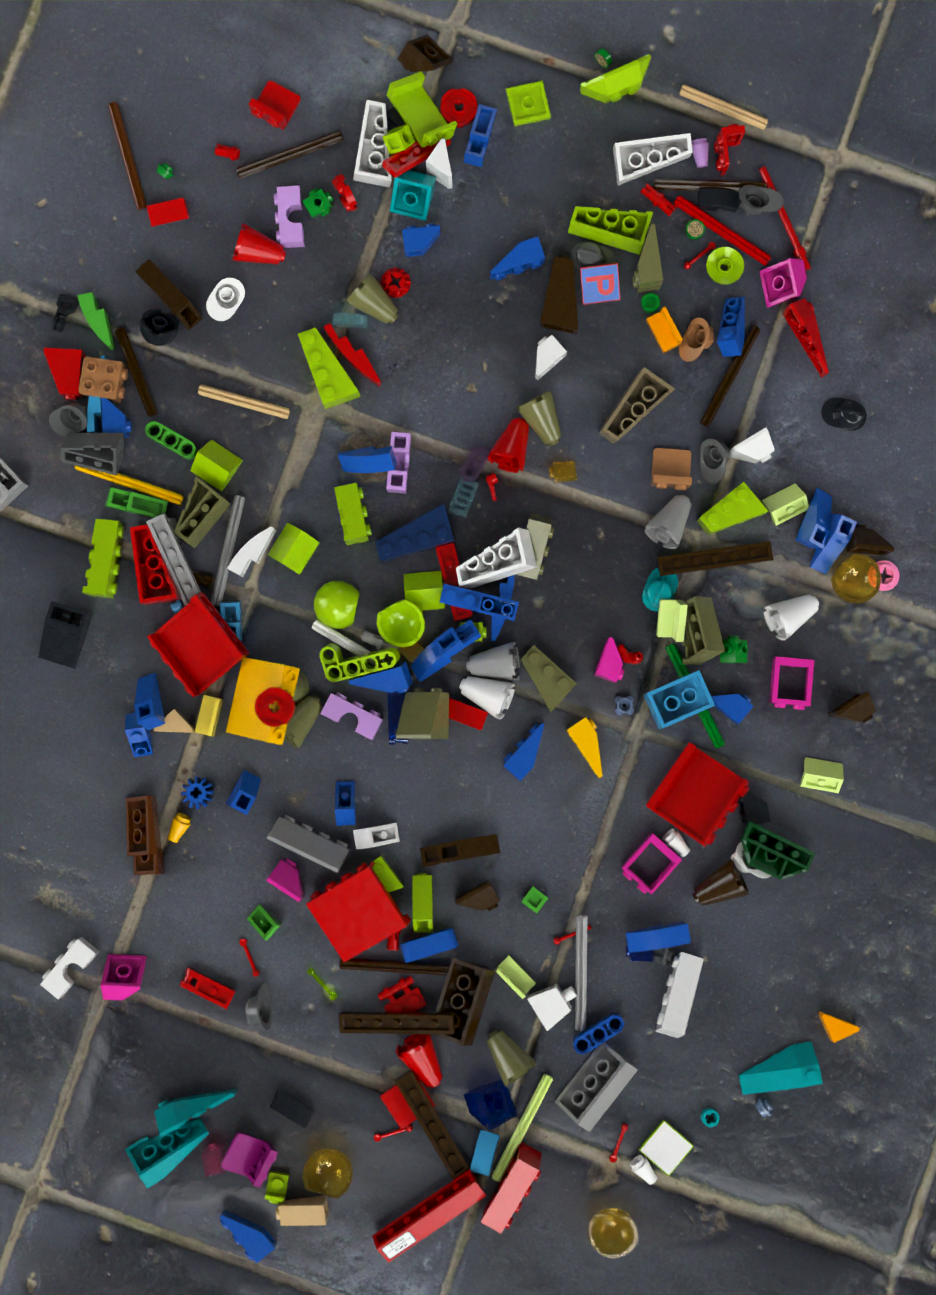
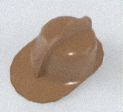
[679,317,714,362]

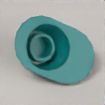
[642,568,678,612]

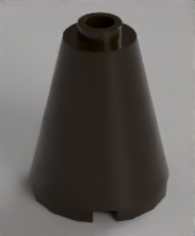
[692,859,749,906]

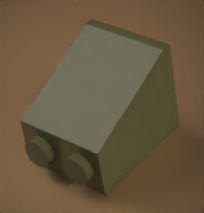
[396,688,449,739]

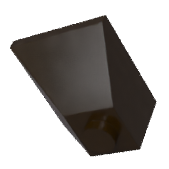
[397,35,453,72]
[847,524,894,556]
[828,691,876,723]
[455,879,500,912]

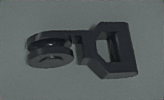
[52,294,79,333]

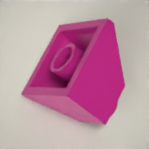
[759,258,807,308]
[594,637,625,683]
[266,858,305,902]
[101,954,147,1000]

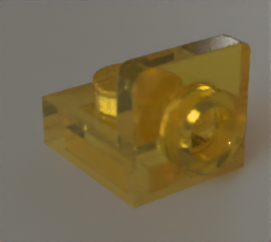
[549,461,577,483]

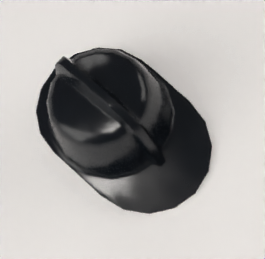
[821,398,867,431]

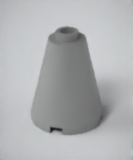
[645,495,692,549]
[466,642,520,681]

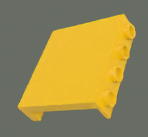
[226,658,300,745]

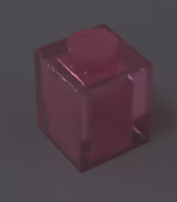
[201,1144,226,1177]

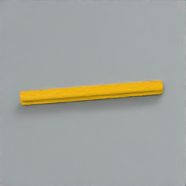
[75,465,184,505]

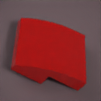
[379,1073,436,1129]

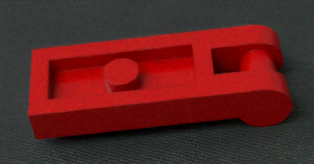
[179,967,236,1009]

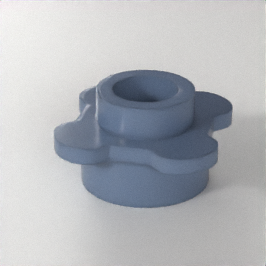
[615,696,634,715]

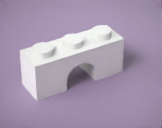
[40,937,100,999]

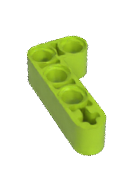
[320,643,400,682]

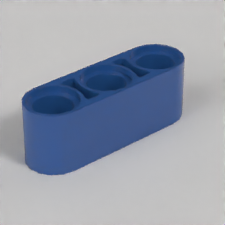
[400,927,459,963]
[573,1013,624,1054]

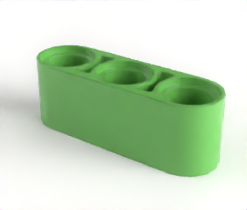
[145,421,198,460]

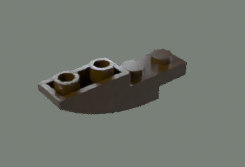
[420,834,501,867]

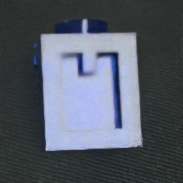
[626,945,653,962]

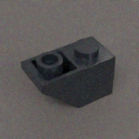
[737,791,771,826]

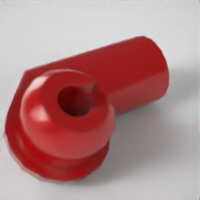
[617,644,643,664]

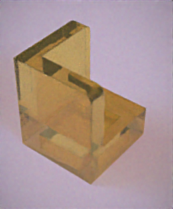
[398,642,425,664]

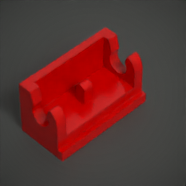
[146,198,190,227]

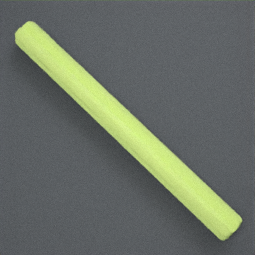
[492,1074,553,1182]

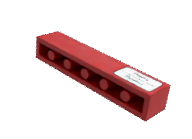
[372,1169,486,1263]

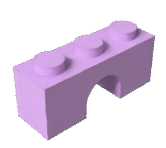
[274,186,305,248]
[386,432,411,494]
[320,692,383,740]

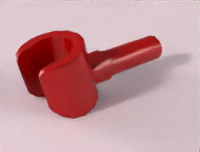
[486,473,498,501]

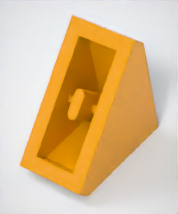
[818,1011,860,1043]

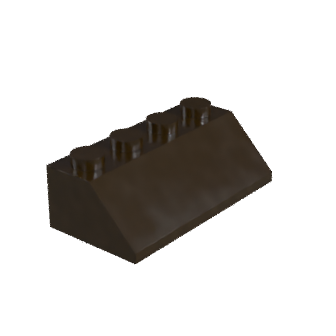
[434,957,495,1046]

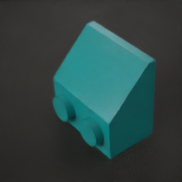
[390,170,436,221]

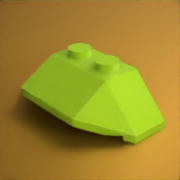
[580,53,651,103]

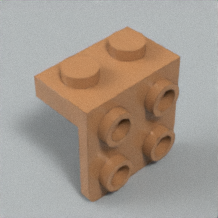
[79,357,128,404]
[651,448,692,491]

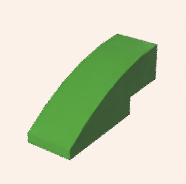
[77,292,115,350]
[105,487,168,518]

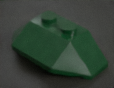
[741,821,816,880]

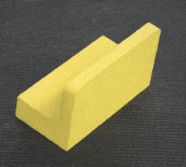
[195,695,223,737]

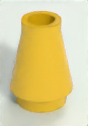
[167,813,191,843]

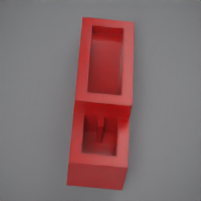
[449,698,488,731]

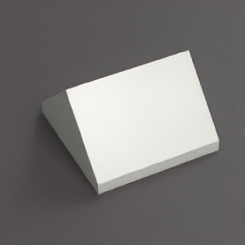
[426,139,452,189]

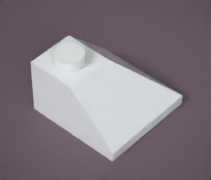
[730,428,775,464]

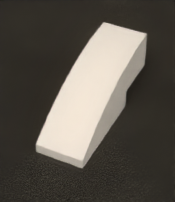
[227,527,276,577]

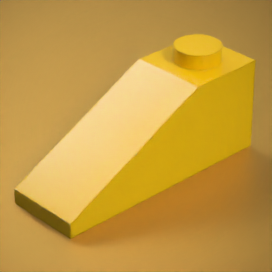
[566,717,603,778]

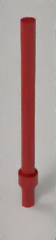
[759,166,811,271]

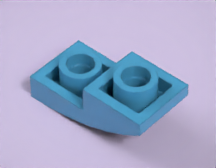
[470,1130,500,1177]

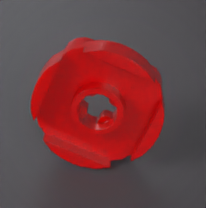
[440,88,478,128]
[331,173,358,212]
[254,687,295,727]

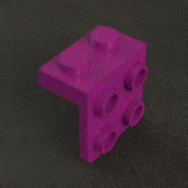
[221,1132,278,1188]

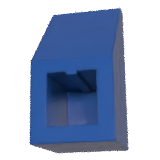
[402,224,441,257]
[125,713,153,757]
[225,770,261,815]

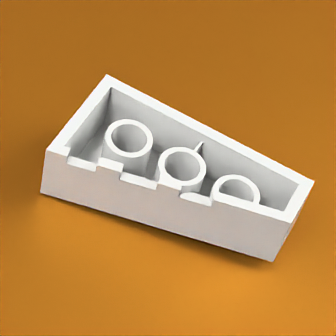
[353,100,392,188]
[613,133,693,186]
[456,528,537,589]
[655,952,704,1038]

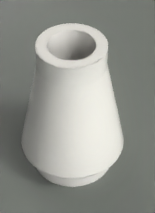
[662,829,691,857]
[630,1155,658,1185]

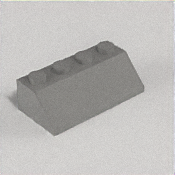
[267,815,350,873]
[555,1042,638,1132]

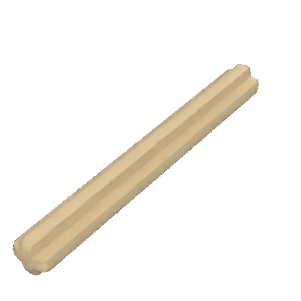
[680,84,768,129]
[198,384,290,419]

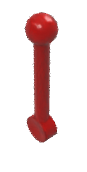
[684,242,716,269]
[553,925,592,945]
[239,938,260,977]
[609,1123,629,1163]
[374,1124,413,1142]

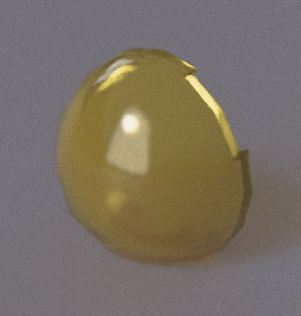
[831,554,881,604]
[302,1148,353,1199]
[587,1209,638,1259]

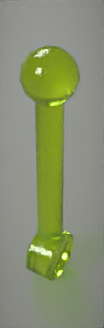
[307,968,337,1000]

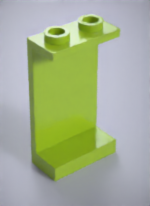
[387,71,457,148]

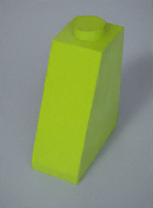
[412,873,433,933]

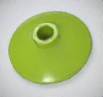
[706,247,744,285]

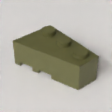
[682,596,725,665]

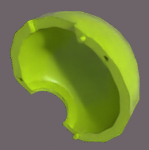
[314,581,360,629]
[377,599,425,647]

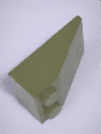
[632,224,664,293]

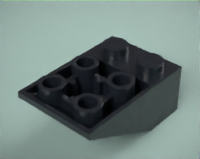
[38,601,93,669]

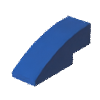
[464,104,497,167]
[338,446,397,473]
[625,921,691,953]

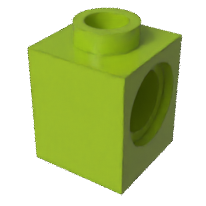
[382,124,415,154]

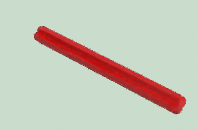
[674,195,771,265]

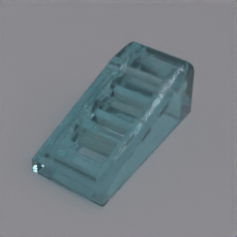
[448,477,479,519]

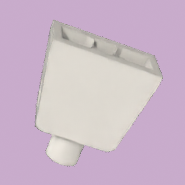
[527,984,577,1031]

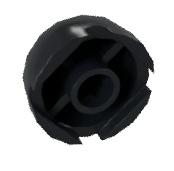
[140,309,179,346]

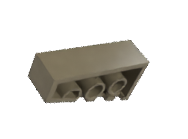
[598,367,675,444]

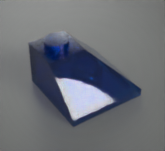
[463,1079,517,1131]

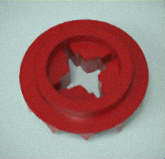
[380,267,411,298]

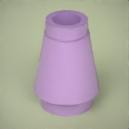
[692,138,709,168]

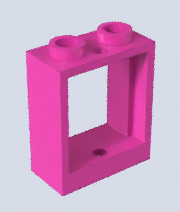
[769,657,814,710]
[621,833,682,895]

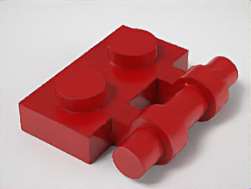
[377,975,427,1012]

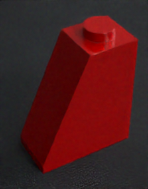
[43,348,86,401]

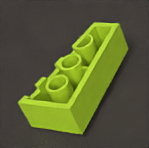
[298,328,361,409]

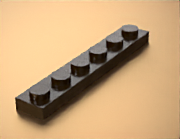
[657,541,774,577]
[339,1012,455,1034]
[394,1070,469,1180]

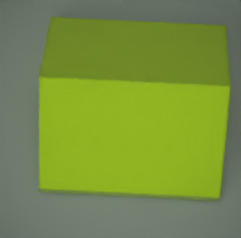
[190,440,243,492]
[267,523,320,575]
[404,571,445,611]

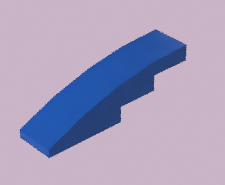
[491,575,515,642]

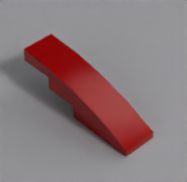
[323,323,381,387]

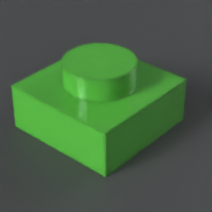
[521,886,548,914]

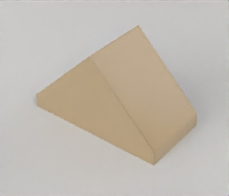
[154,709,195,733]

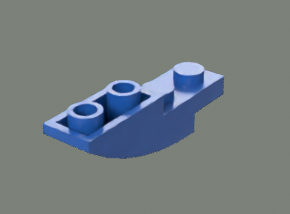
[440,584,519,621]
[411,619,482,682]

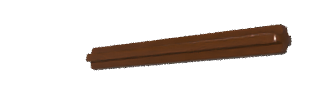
[108,102,147,210]

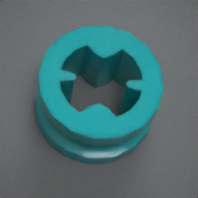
[701,1108,719,1127]

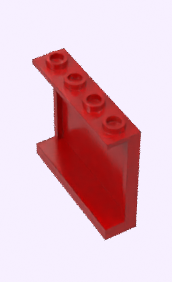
[147,593,250,697]
[645,742,750,847]
[306,861,411,962]

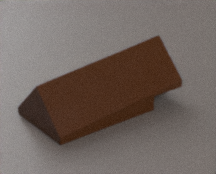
[126,796,164,876]

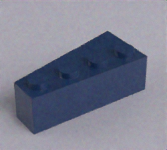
[375,504,454,563]

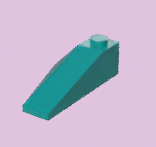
[738,1041,823,1095]
[154,1089,237,1137]
[125,1118,209,1189]

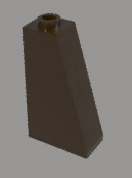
[539,255,578,335]
[135,259,203,331]

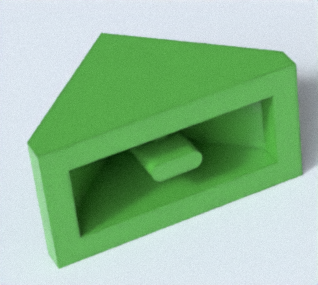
[247,904,282,941]

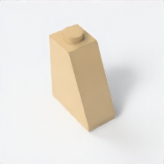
[276,1195,329,1226]

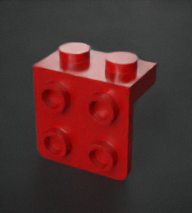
[248,81,301,130]
[714,124,745,176]

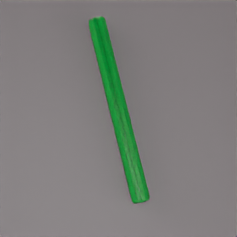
[665,643,725,749]

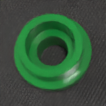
[156,162,174,180]

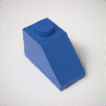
[101,398,132,438]
[711,694,753,724]
[335,781,356,826]

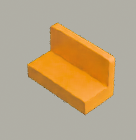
[646,307,683,353]

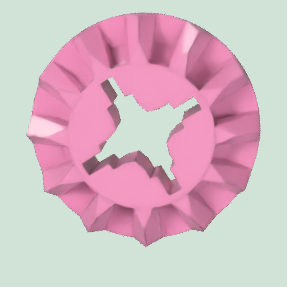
[868,560,900,591]

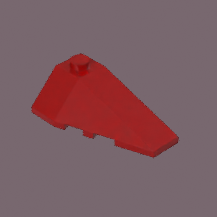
[782,298,829,378]

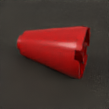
[232,223,286,265]
[488,418,529,473]
[395,1034,443,1088]

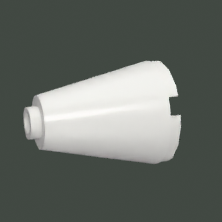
[764,594,819,640]
[459,676,515,720]

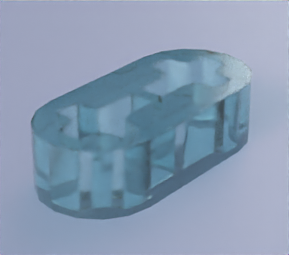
[332,313,369,328]

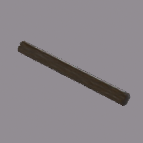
[236,130,343,179]
[654,178,766,192]
[700,325,760,428]
[339,959,450,976]

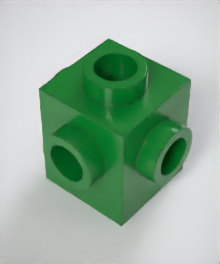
[303,188,334,218]
[720,636,748,664]

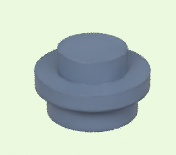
[755,1098,773,1117]

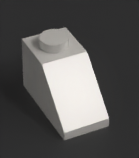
[535,335,567,380]
[353,823,400,849]

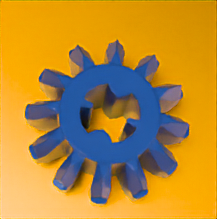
[181,776,214,809]

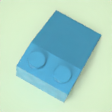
[643,670,715,730]

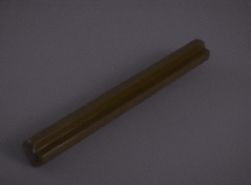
[115,328,158,417]

